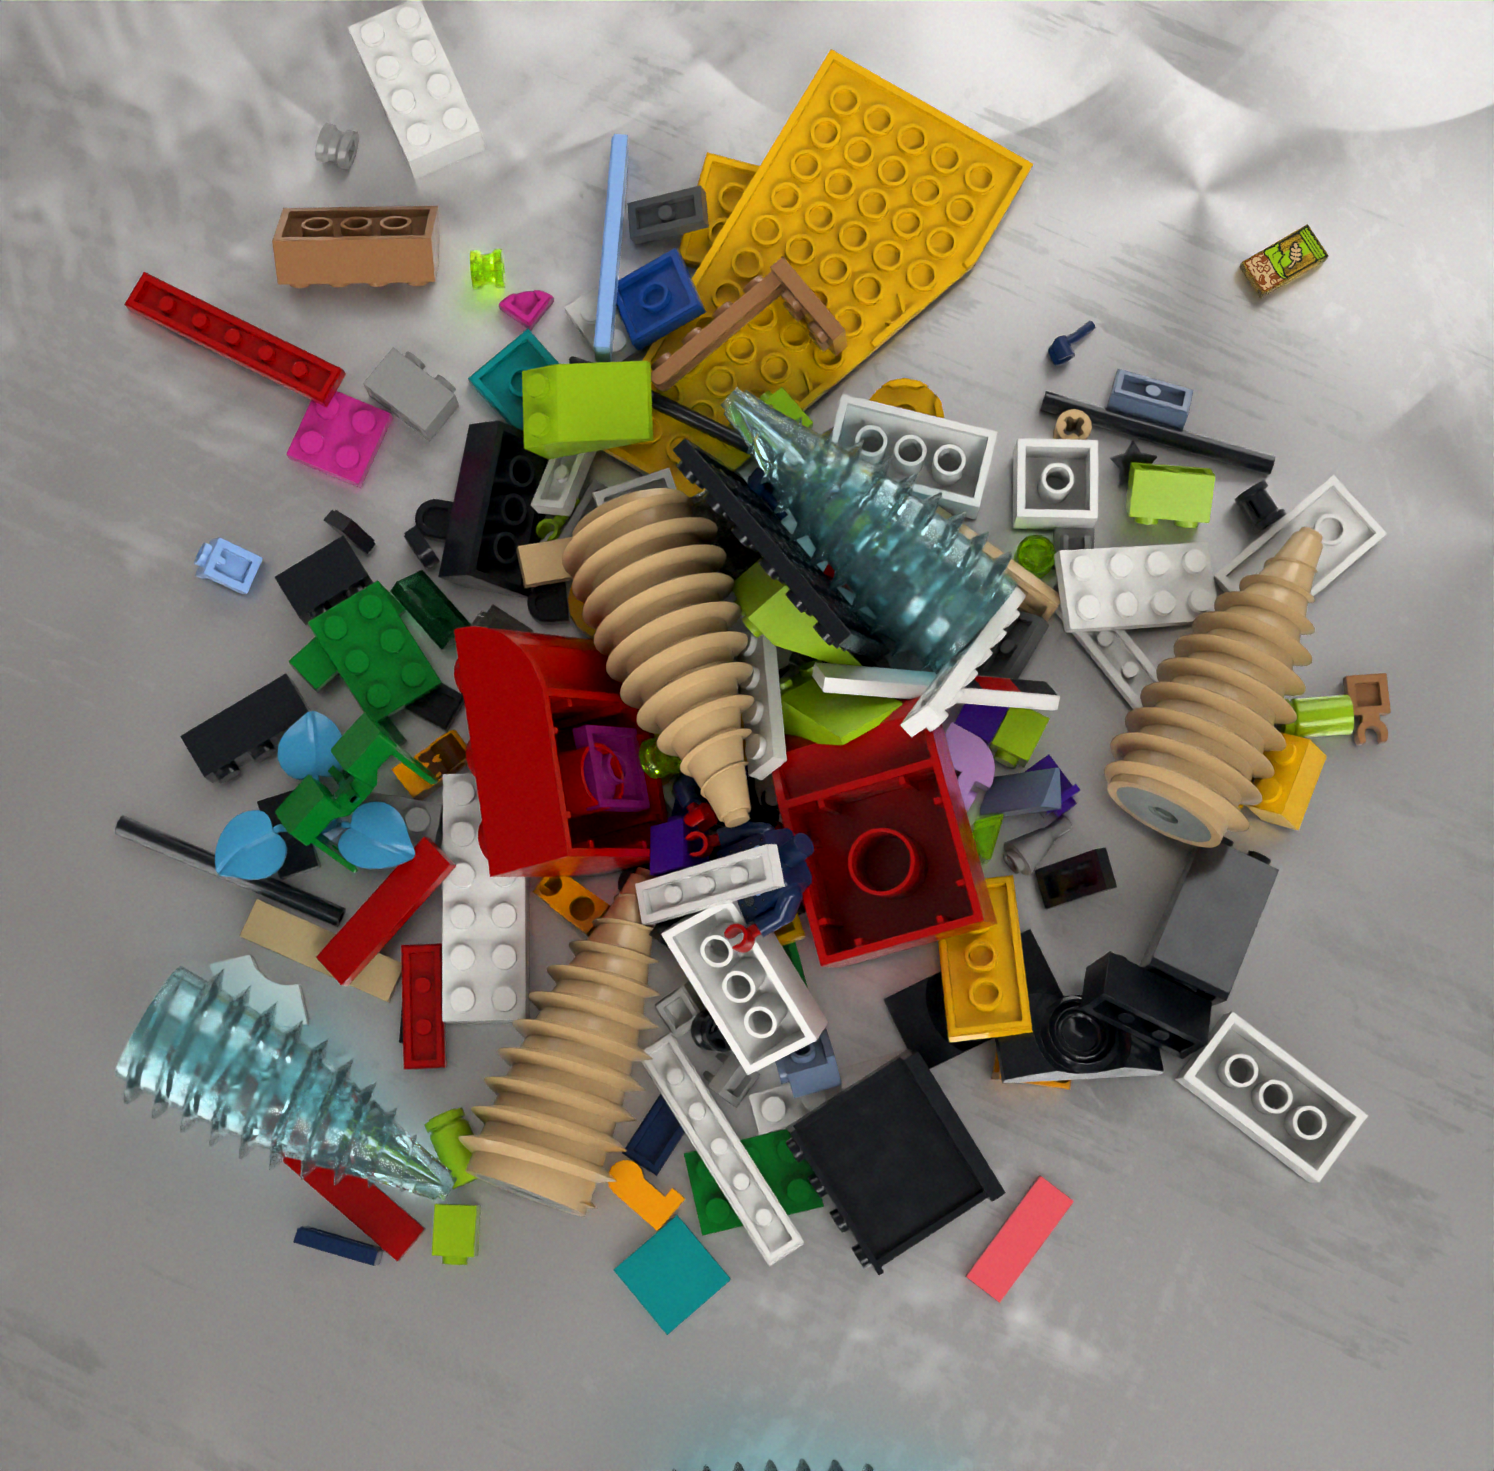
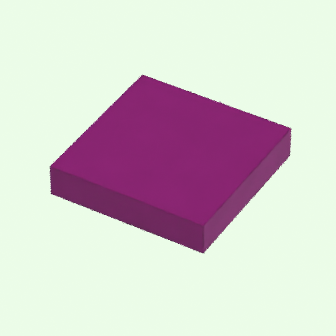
[573,725,650,812]

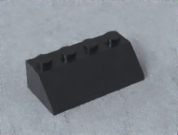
[438,420,549,598]

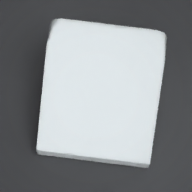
[654,981,707,1039]

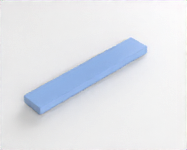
[594,134,629,362]

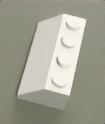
[822,394,998,520]
[661,901,829,1075]

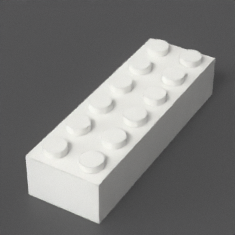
[442,774,530,1024]

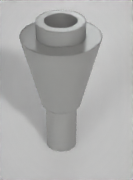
[1003,815,1072,876]

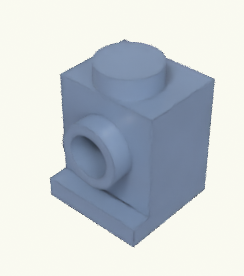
[775,1028,842,1098]

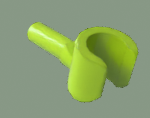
[536,498,580,541]

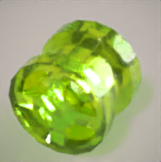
[470,249,506,290]
[1013,535,1056,579]
[639,737,682,779]

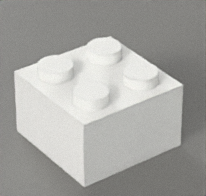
[1012,438,1098,529]

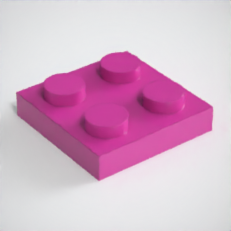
[286,391,393,488]

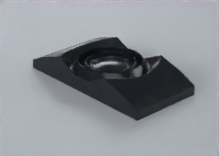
[883,929,1063,1069]
[995,992,1164,1083]

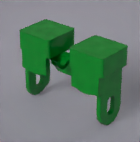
[275,713,438,873]

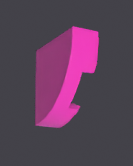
[498,290,554,331]

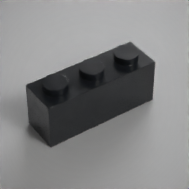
[180,673,311,783]
[1080,951,1212,1059]

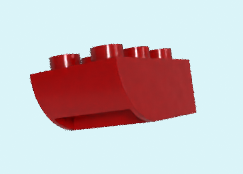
[454,626,668,877]
[772,696,997,968]

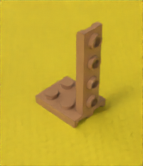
[651,257,848,392]

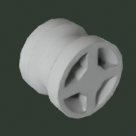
[315,123,359,170]

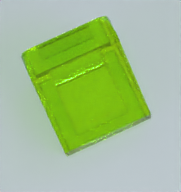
[971,814,1004,865]

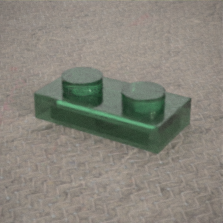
[390,570,472,650]

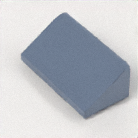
[1106,369,1194,430]
[980,768,1061,818]

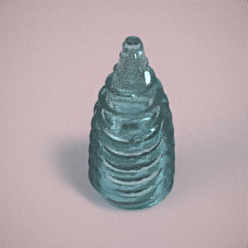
[721,387,1018,672]
[115,966,457,1201]

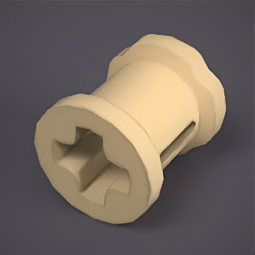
[1053,409,1092,440]

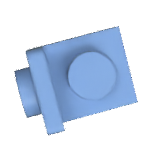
[194,537,263,595]

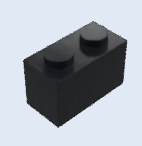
[275,535,373,625]

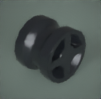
[691,1010,732,1052]

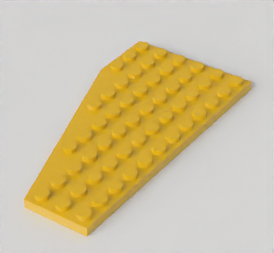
[602,49,1033,504]

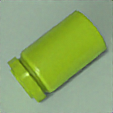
[1276,694,1354,738]
[424,1107,479,1190]

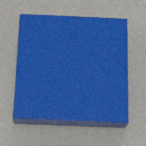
[616,247,706,351]

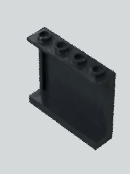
[785,1047,1006,1275]

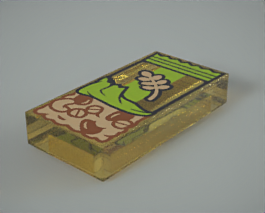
[1239,224,1329,299]

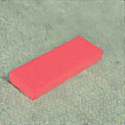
[965,1176,1074,1303]

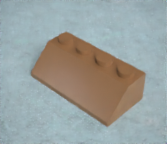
[272,206,439,288]

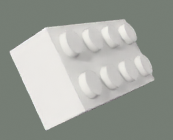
[348,0,486,179]
[1175,1011,1369,1183]

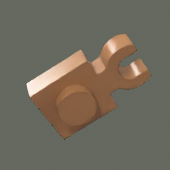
[1343,673,1391,746]

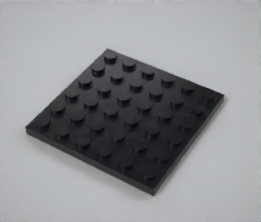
[673,438,891,662]

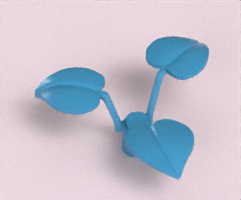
[215,711,416,880]

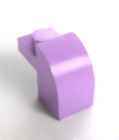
[945,722,995,812]

